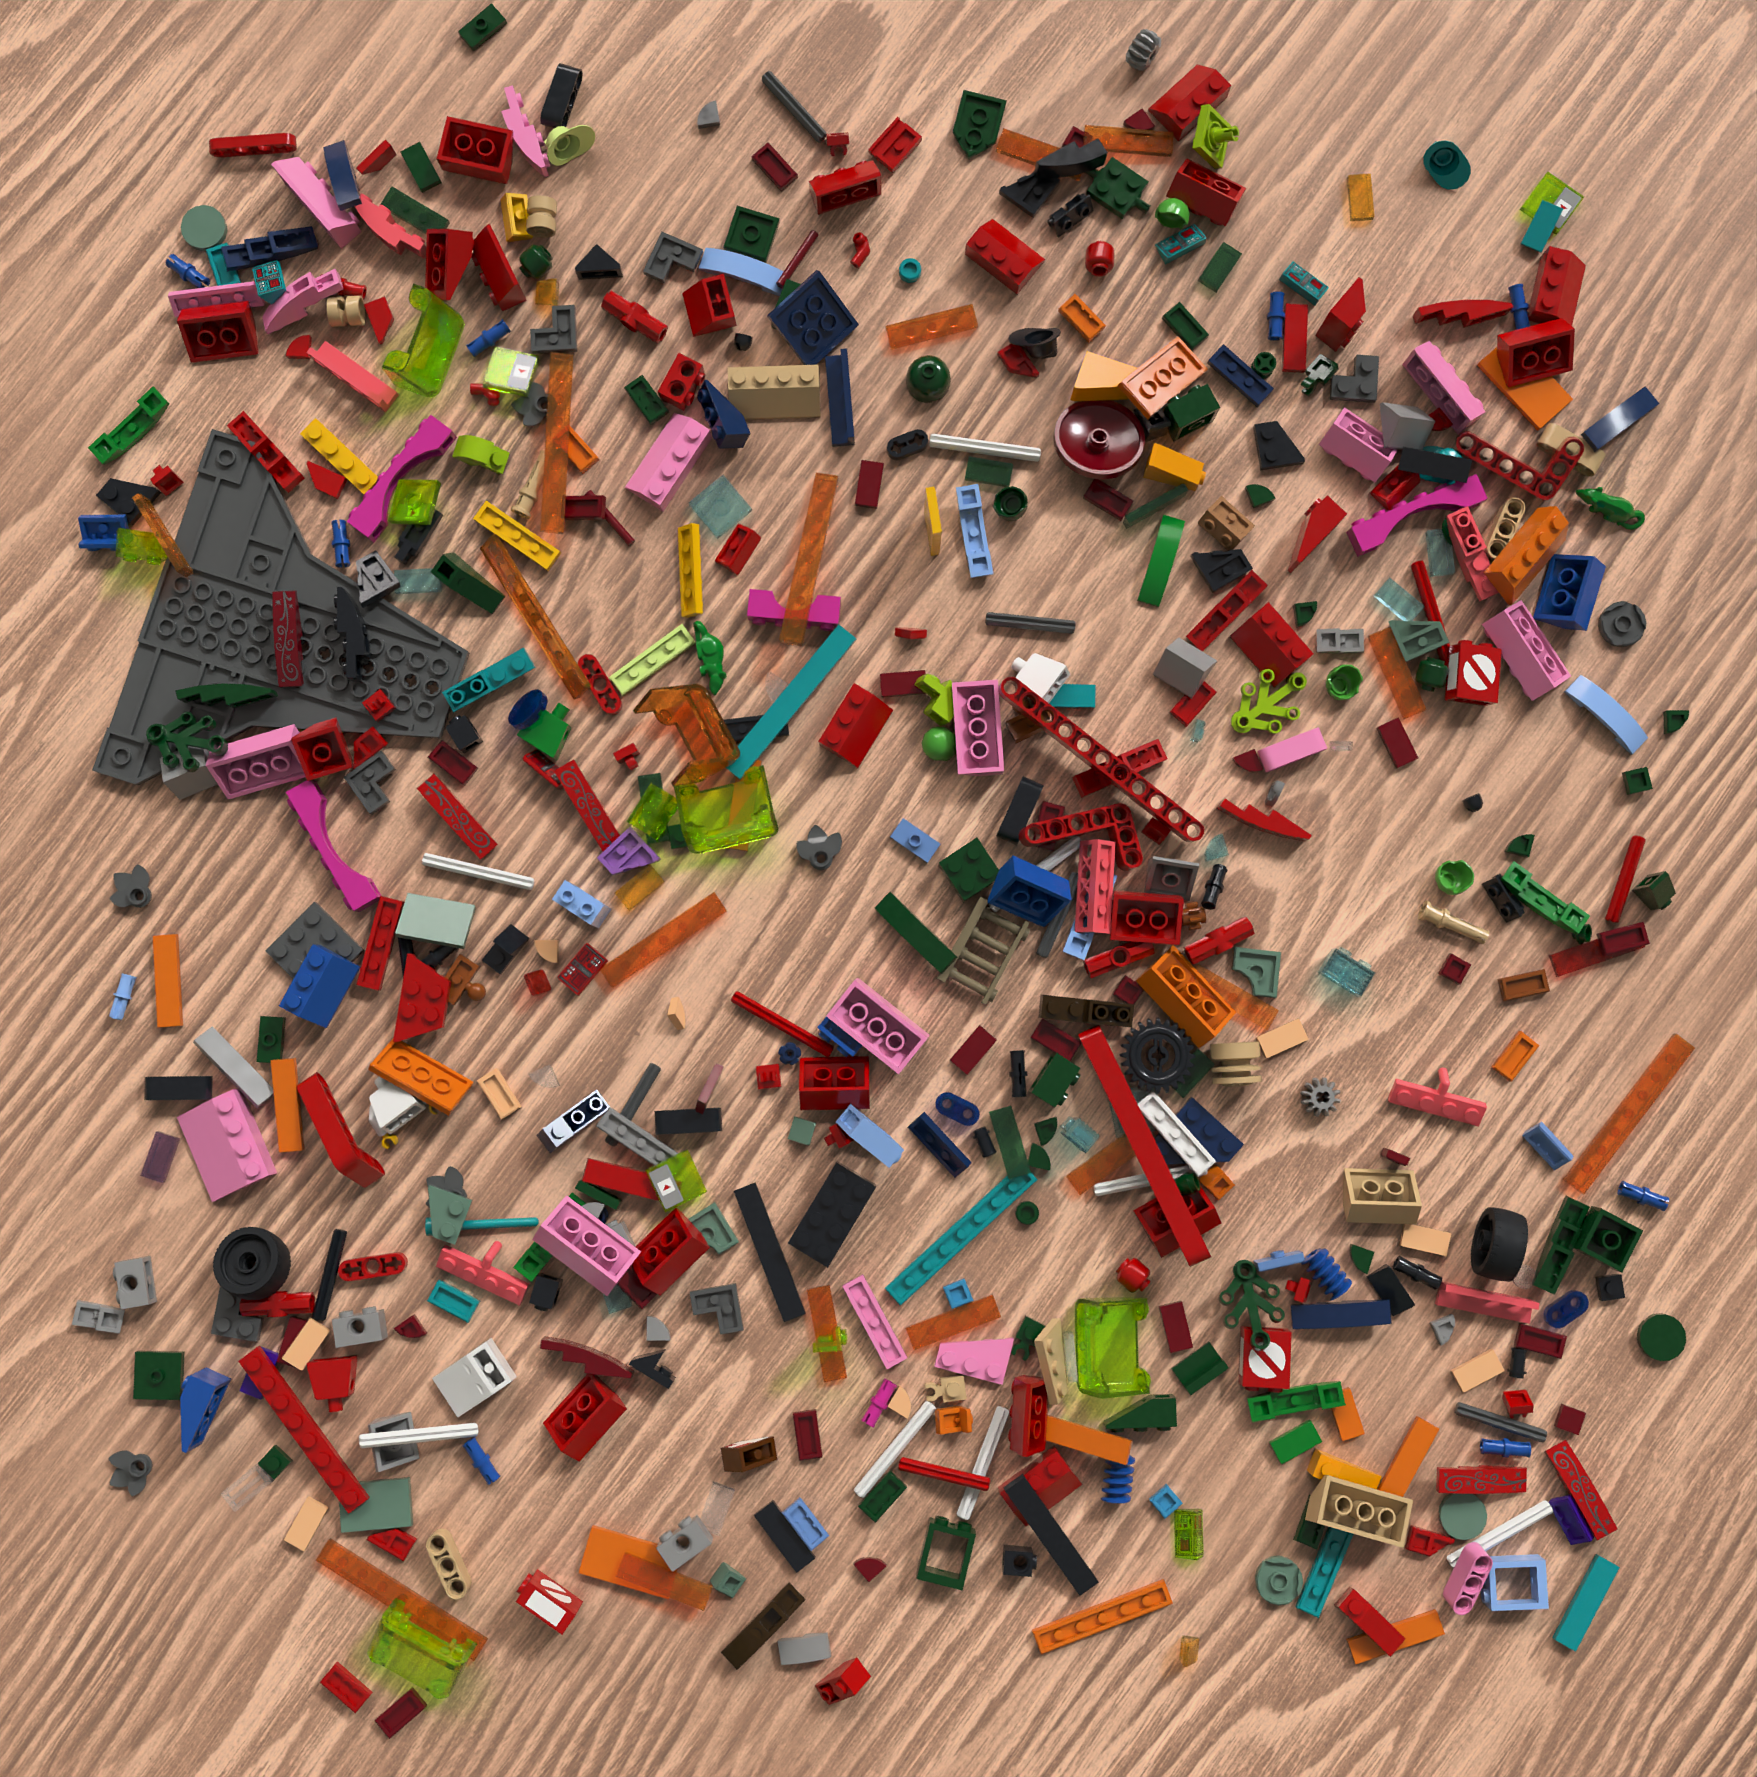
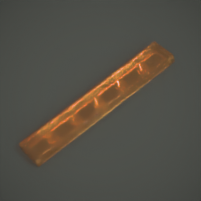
[600,892,727,988]

